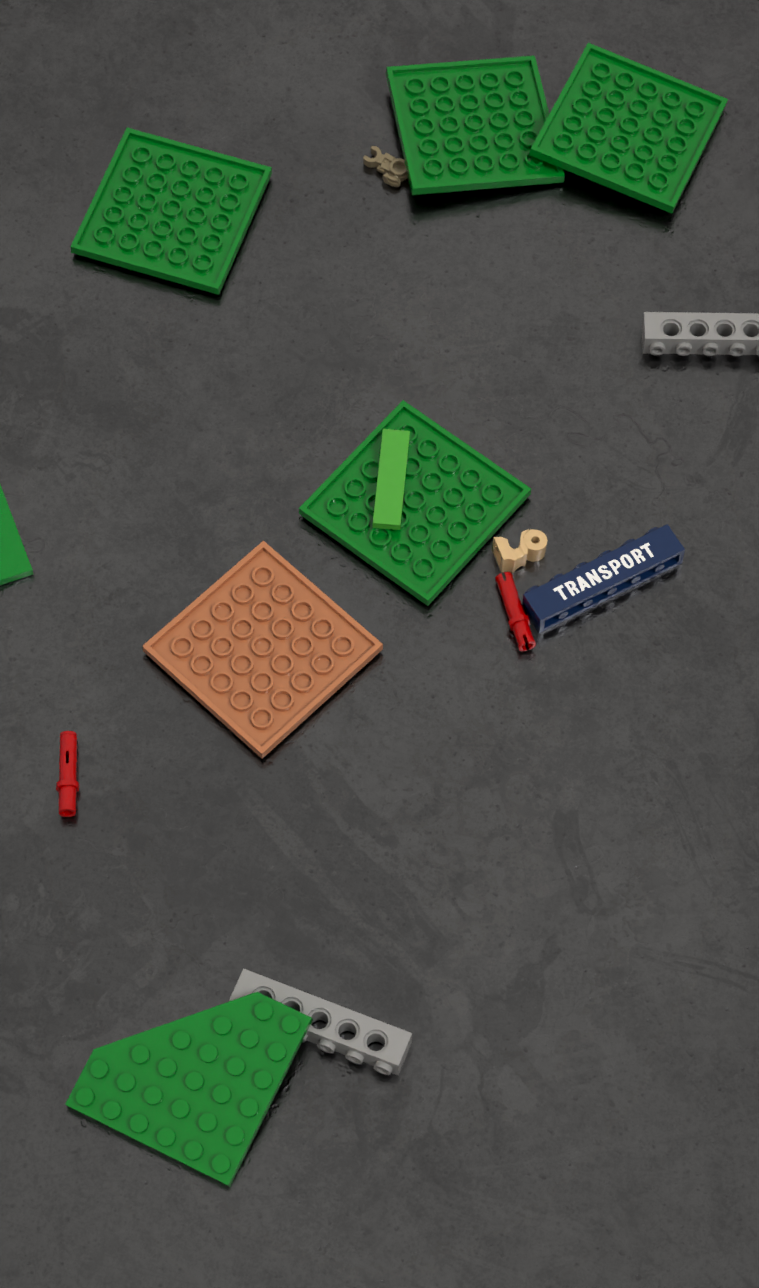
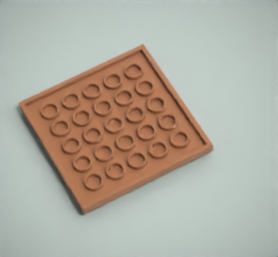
[142,540,383,759]

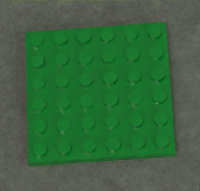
[529,43,728,214]
[386,56,565,195]
[70,128,272,295]
[299,400,531,606]

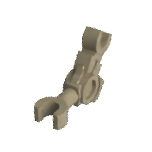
[363,146,408,187]

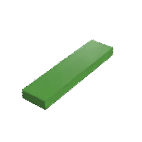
[373,429,410,530]

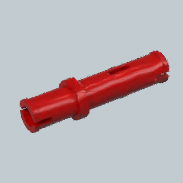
[495,572,536,651]
[56,731,79,817]

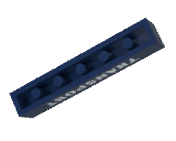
[522,524,685,633]

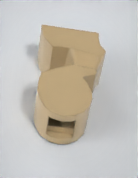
[492,529,548,573]

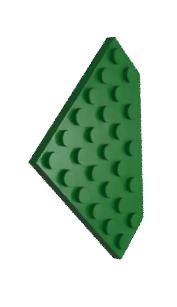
[65,992,313,1187]

